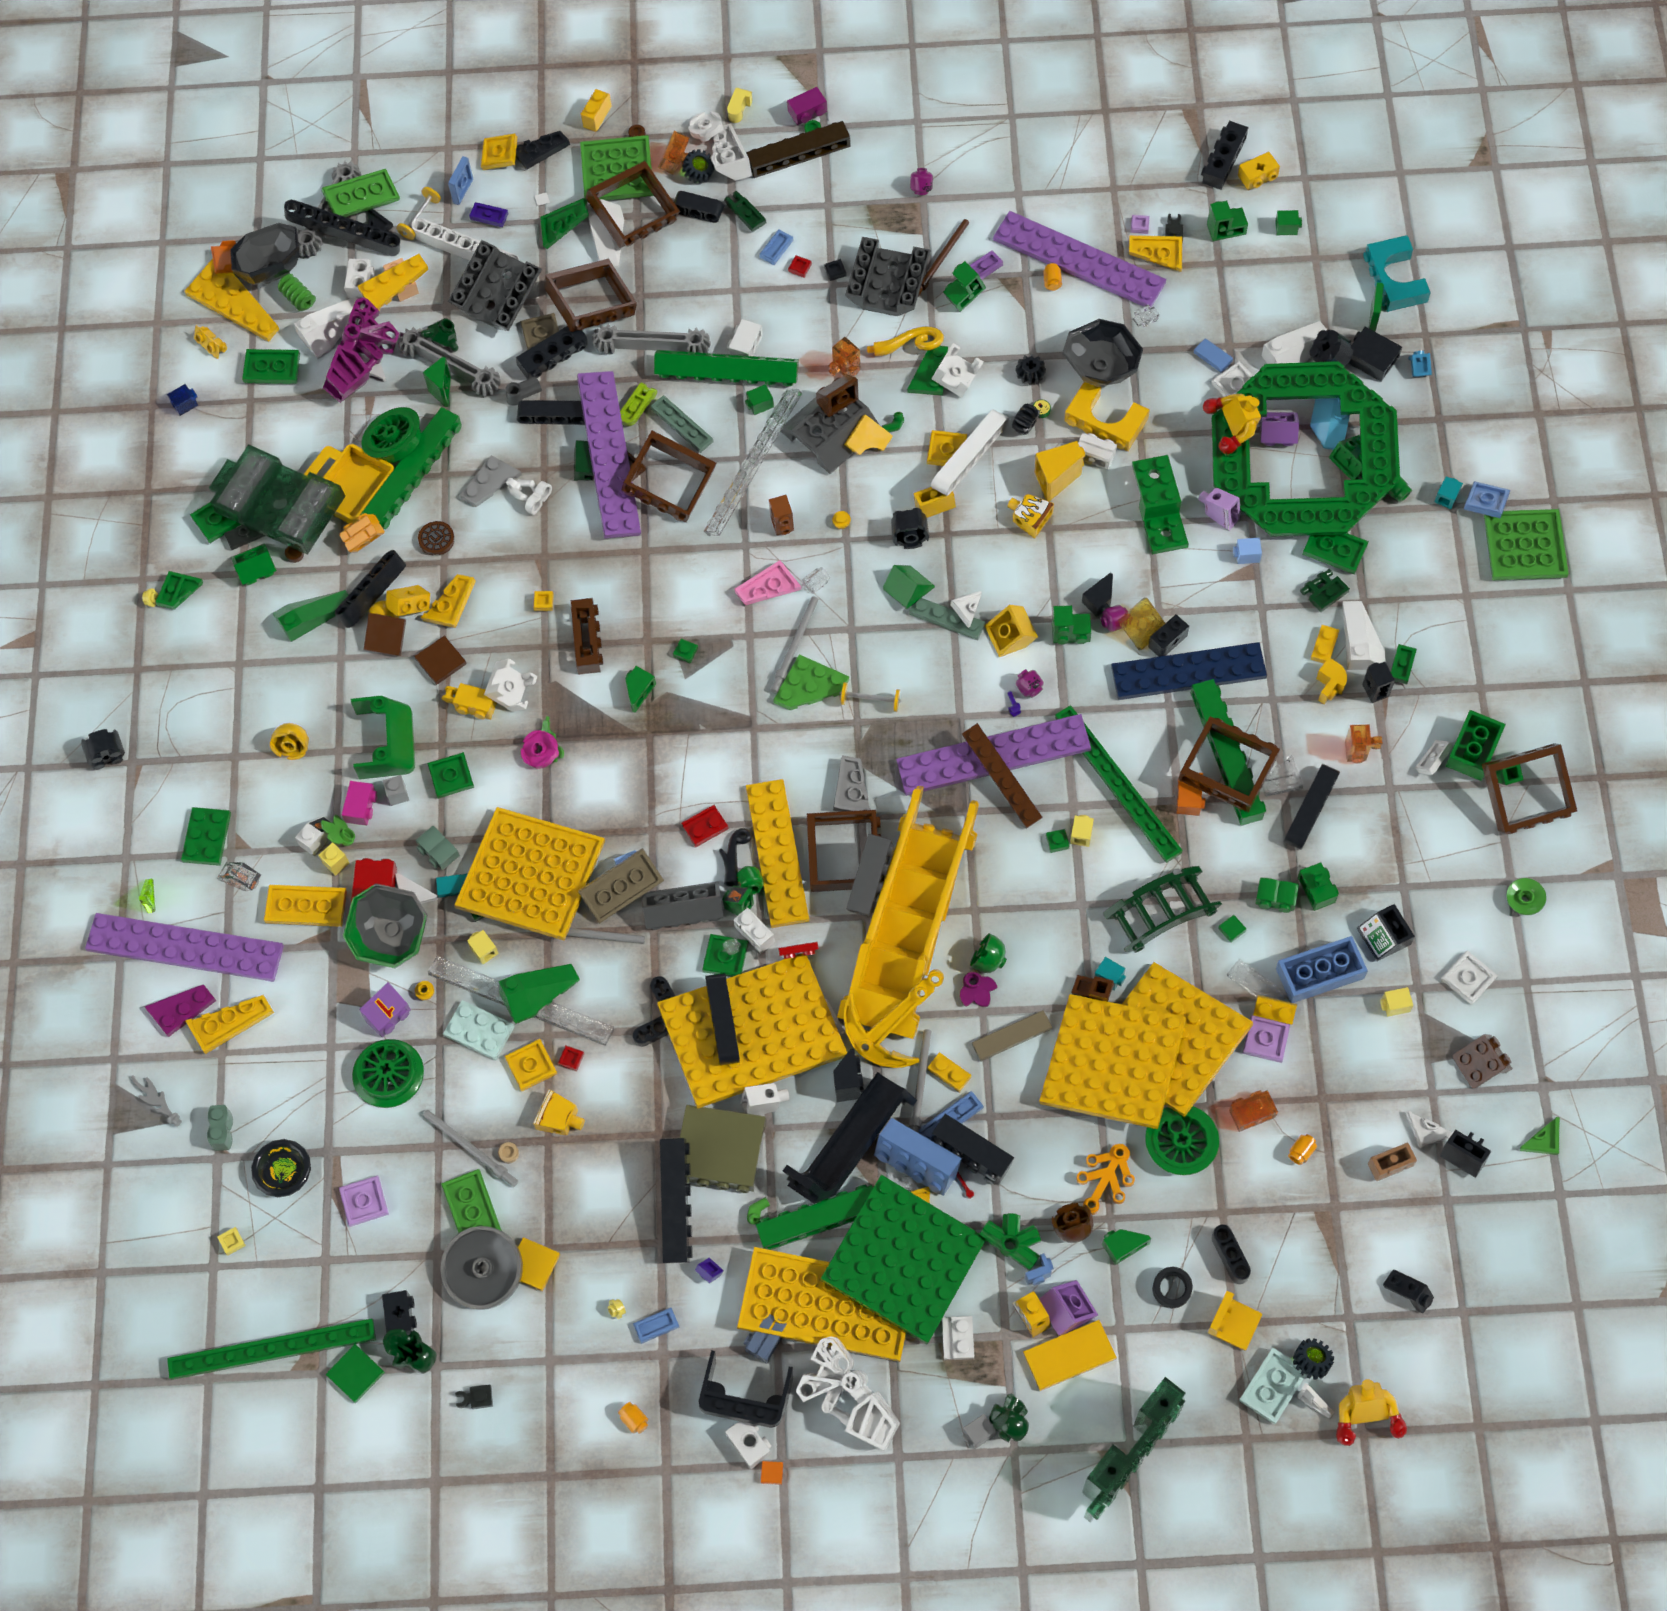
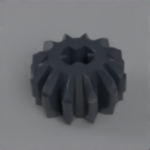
[1015,354,1046,386]
[1012,403,1040,435]

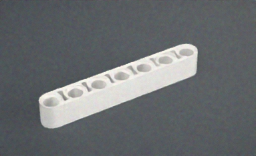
[411,218,519,277]
[931,409,1009,496]

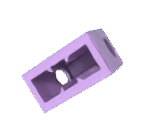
[1198,488,1241,531]

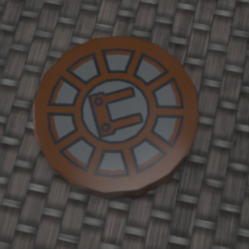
[418,521,455,556]

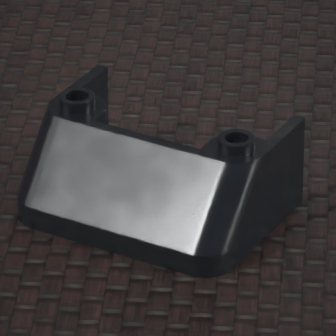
[698,1350,793,1428]

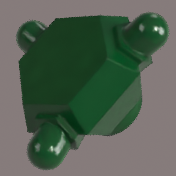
[421,318,459,352]

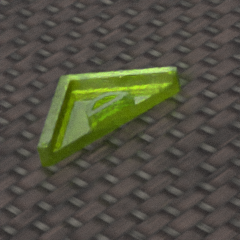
[139,878,156,913]

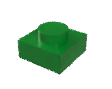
[673,639,698,663]
[1046,829,1070,853]

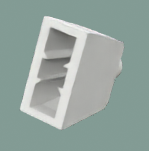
[741,1083,789,1116]

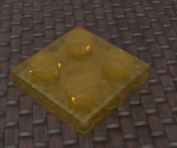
[1118,597,1165,650]

